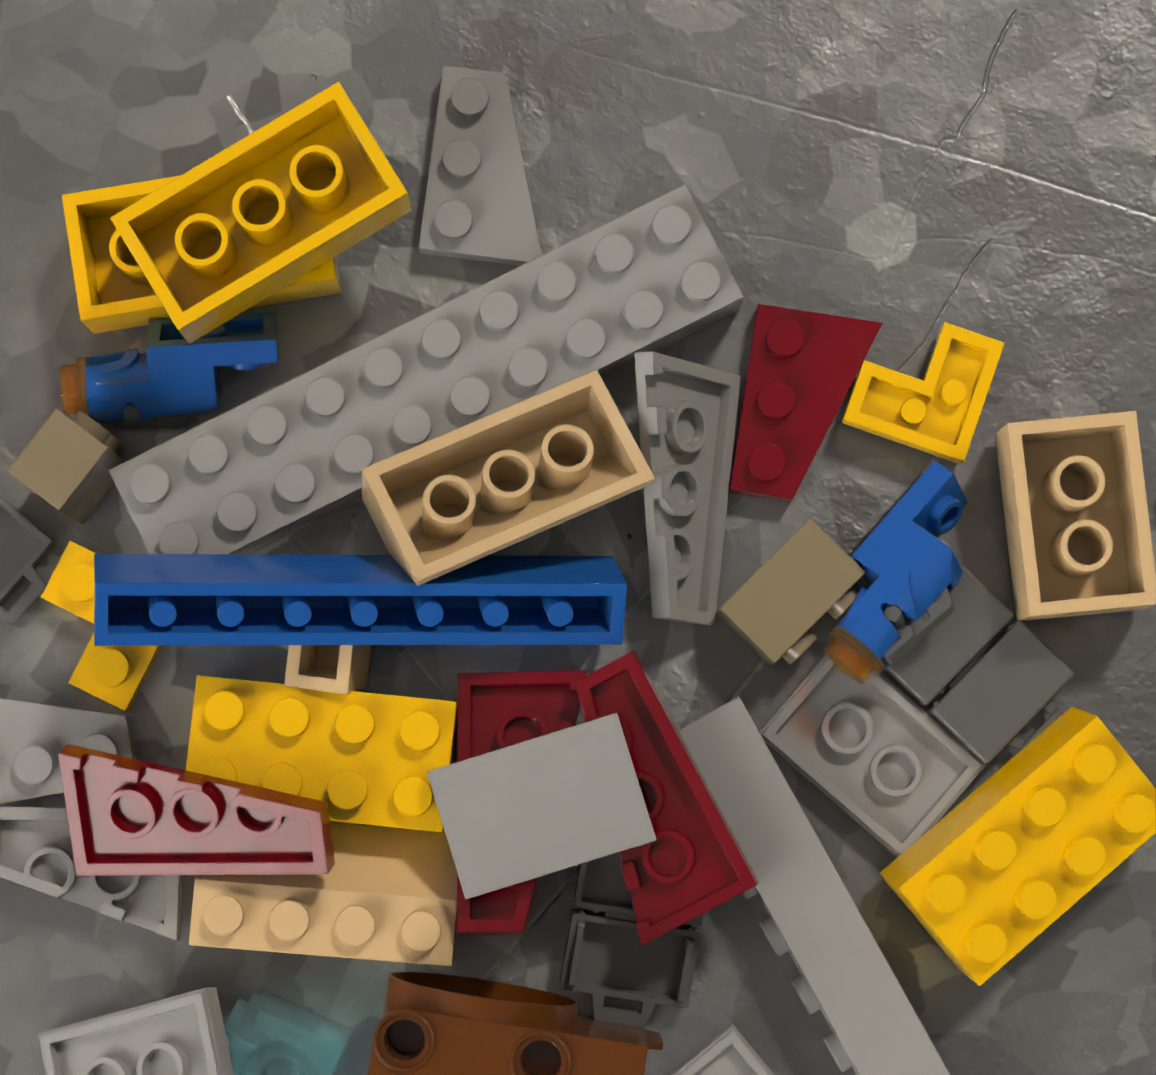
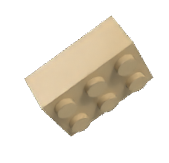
[995,411,1156,622]

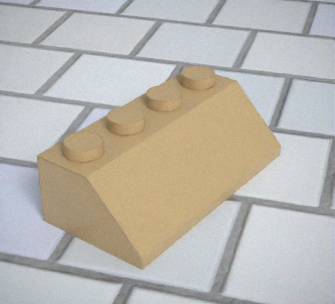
[362,370,655,586]
[189,822,457,966]

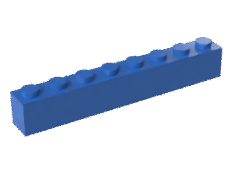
[94,554,627,646]

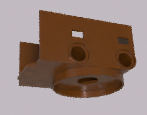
[368,972,663,1075]

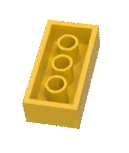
[110,81,412,344]
[62,175,343,334]
[186,675,458,832]
[879,707,1156,986]

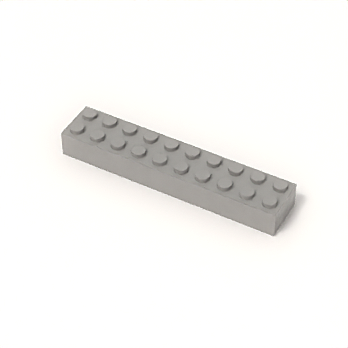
[108,184,744,555]

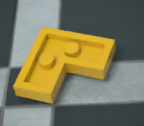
[841,322,1005,465]
[41,541,163,712]

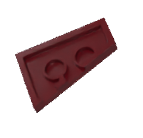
[729,304,883,502]

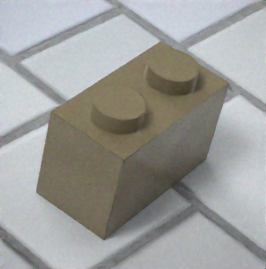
[7,409,126,524]
[716,518,866,667]

